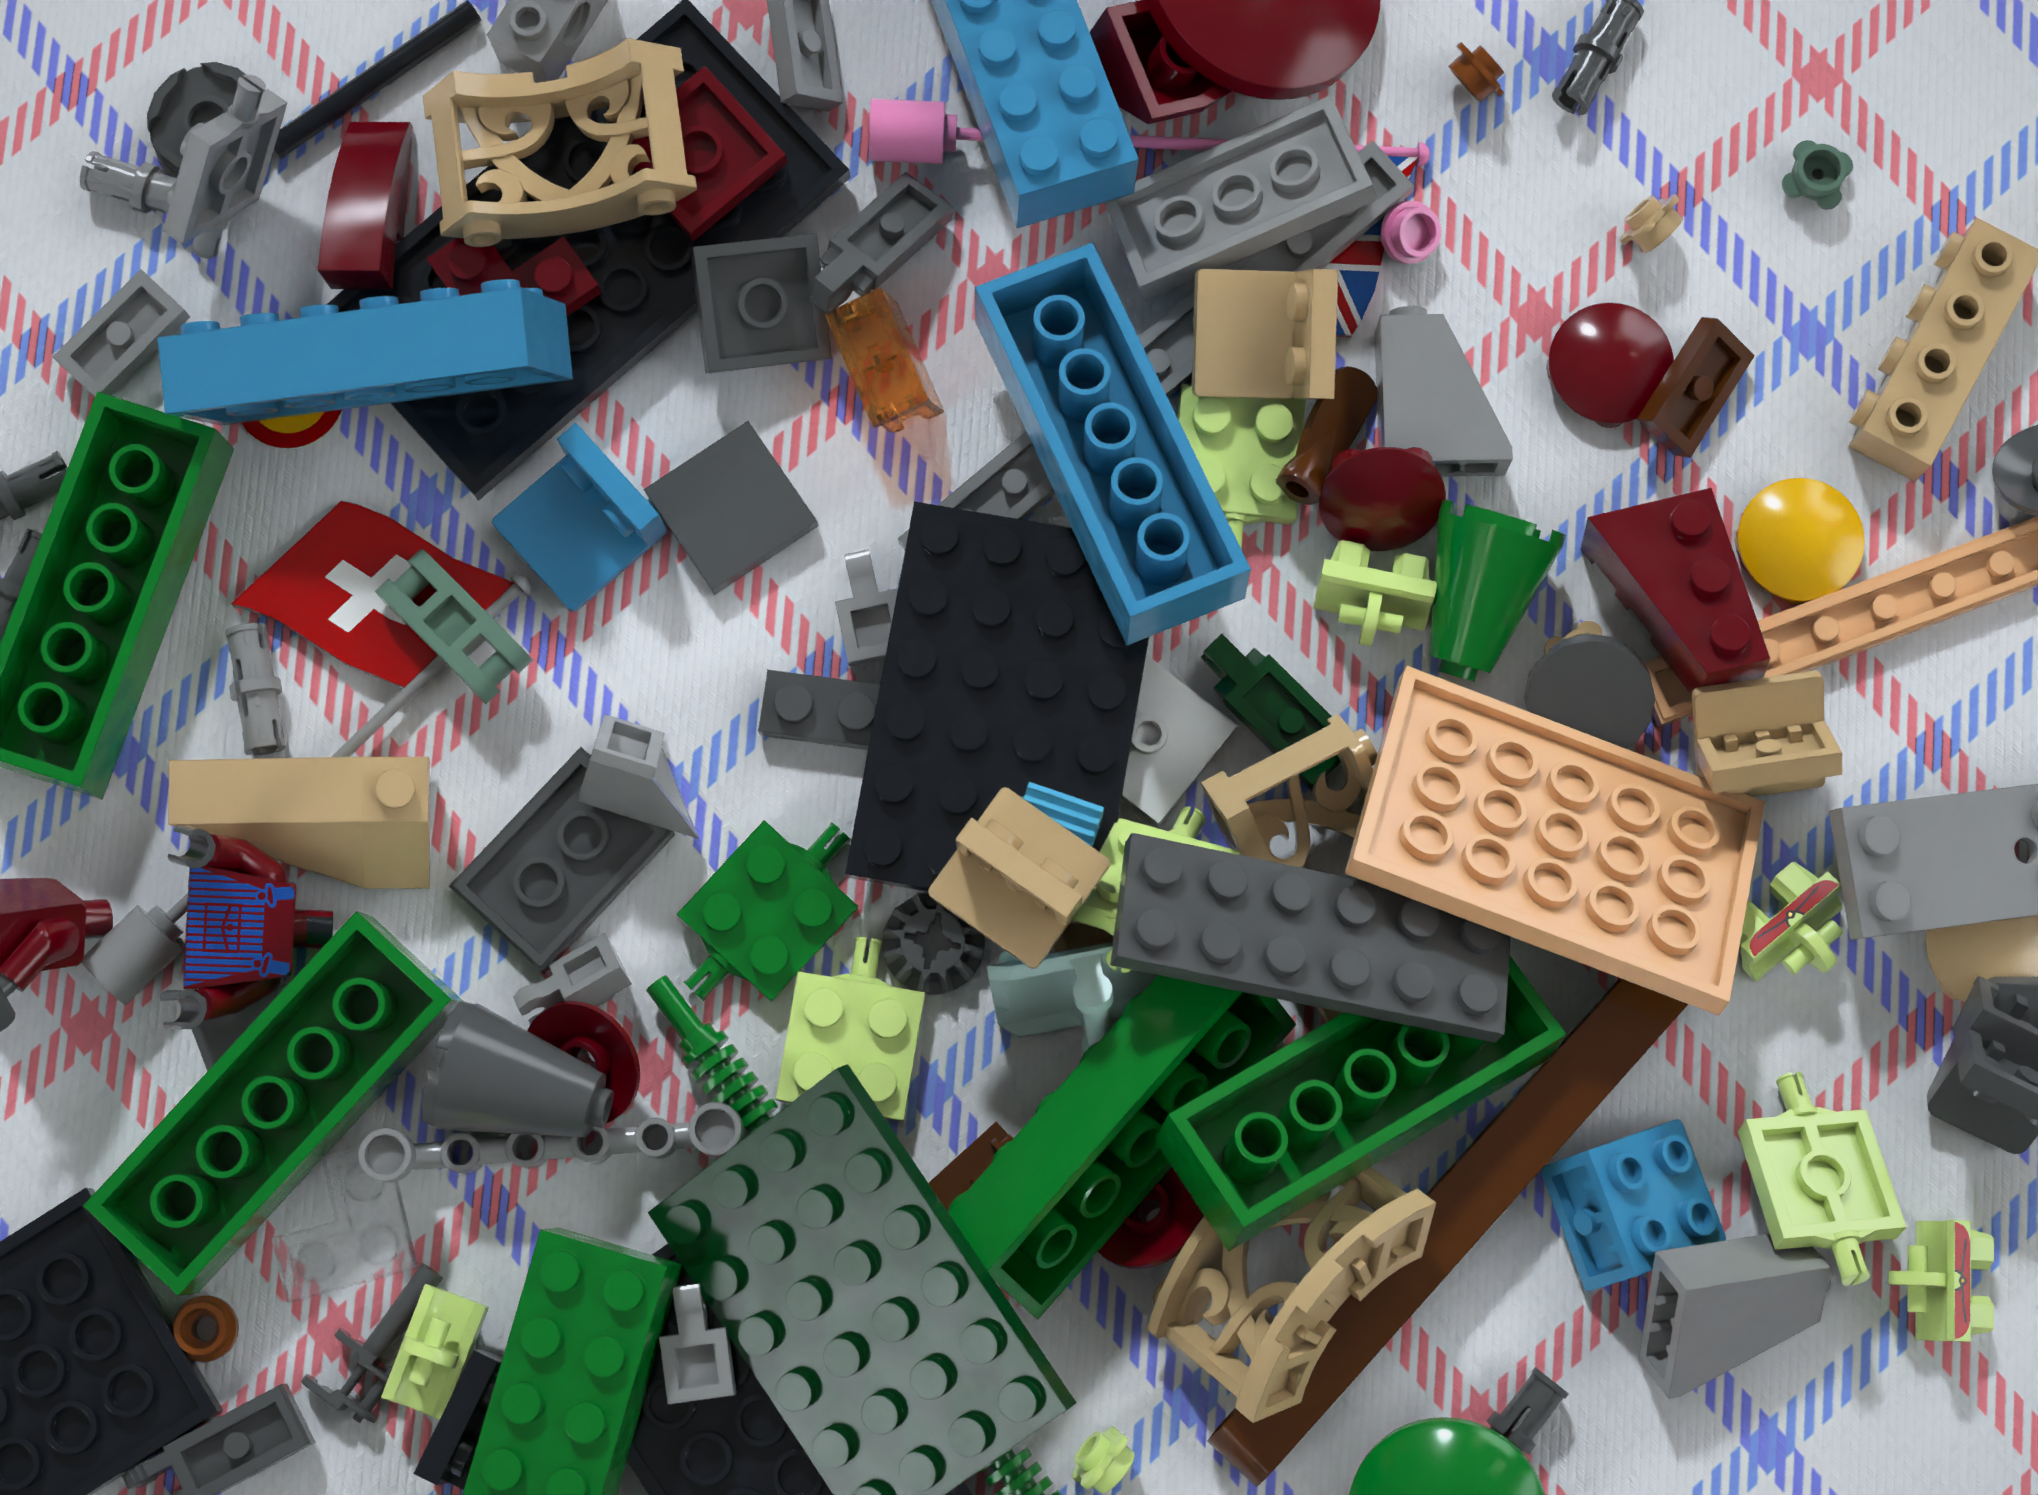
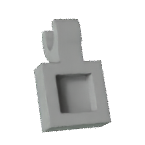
[835,549,897,666]
[513,933,632,1024]
[659,1284,737,1404]

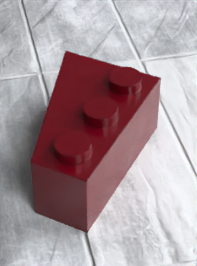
[1581,488,1770,696]

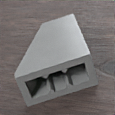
[1375,306,1513,477]
[1638,1234,1831,1399]

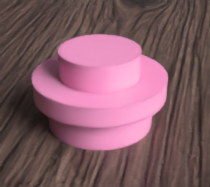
[1381,201,1442,264]

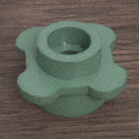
[1782,140,1853,210]

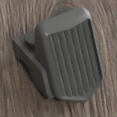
[1926,976,2038,1154]

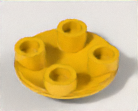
[1734,478,1865,605]

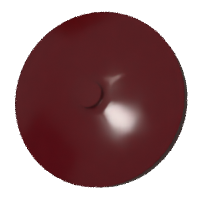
[1146,0,1380,100]

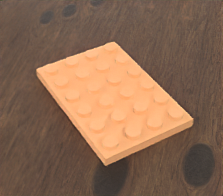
[1345,665,1765,1015]

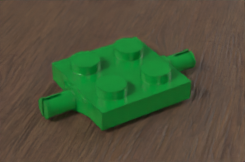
[676,820,859,1002]

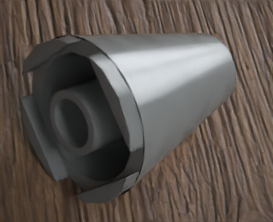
[422,1001,614,1137]

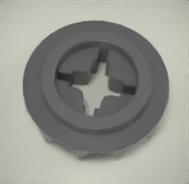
[882,893,985,995]

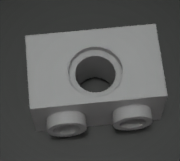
[487,0,608,83]

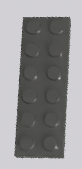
[1110,833,1511,1043]

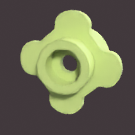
[1072,1426,1135,1494]

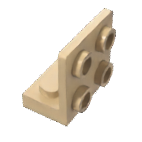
[1192,269,1338,399]

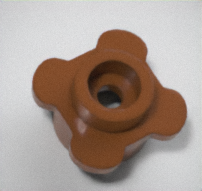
[1448,42,1504,103]

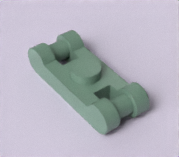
[375,548,533,704]

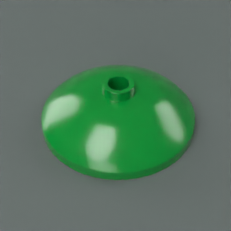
[1349,1417,1545,1495]

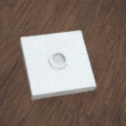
[1122,654,1238,827]

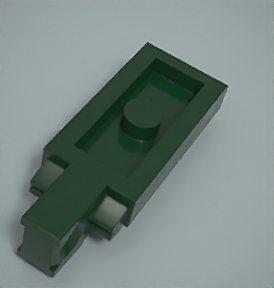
[1201,633,1342,791]

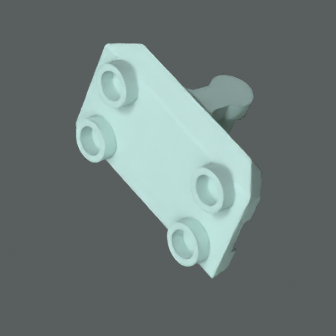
[987,942,1158,1054]

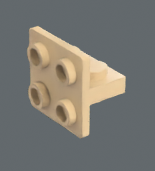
[1692,670,1842,797]
[928,787,1110,969]

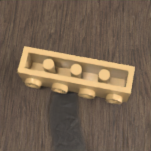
[1848,218,2038,482]

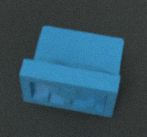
[492,422,668,612]
[1541,1119,1726,1292]

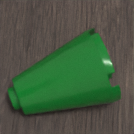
[1429,500,1566,682]

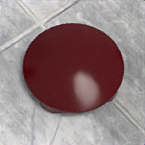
[1546,303,1674,428]
[1319,447,1446,552]

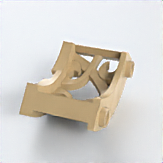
[423,38,697,247]
[1201,714,1377,1022]
[1147,1167,1436,1423]

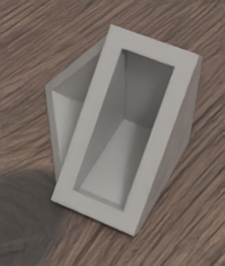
[577,714,699,839]

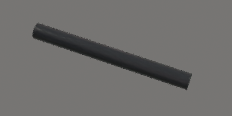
[274,0,482,159]

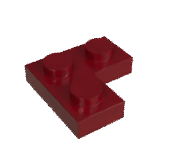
[426,236,602,317]

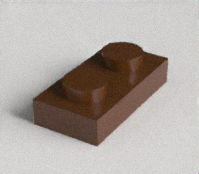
[1637,317,1755,458]

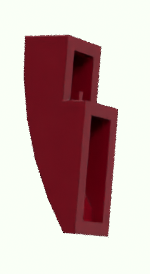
[318,122,413,290]

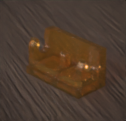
[825,287,945,432]

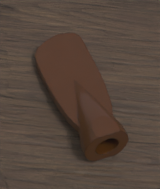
[1276,366,1377,505]

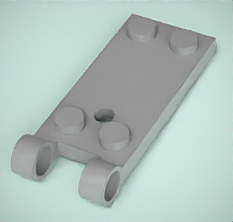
[1829,784,2038,940]

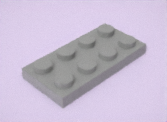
[1104,95,1378,301]

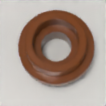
[172,1296,239,1362]

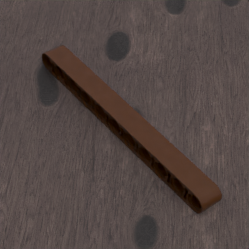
[1207,978,1688,1487]

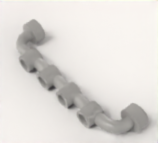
[358,1102,744,1183]

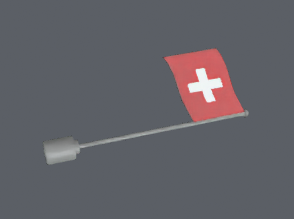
[81,501,531,1005]

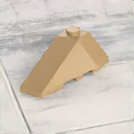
[168,757,430,889]

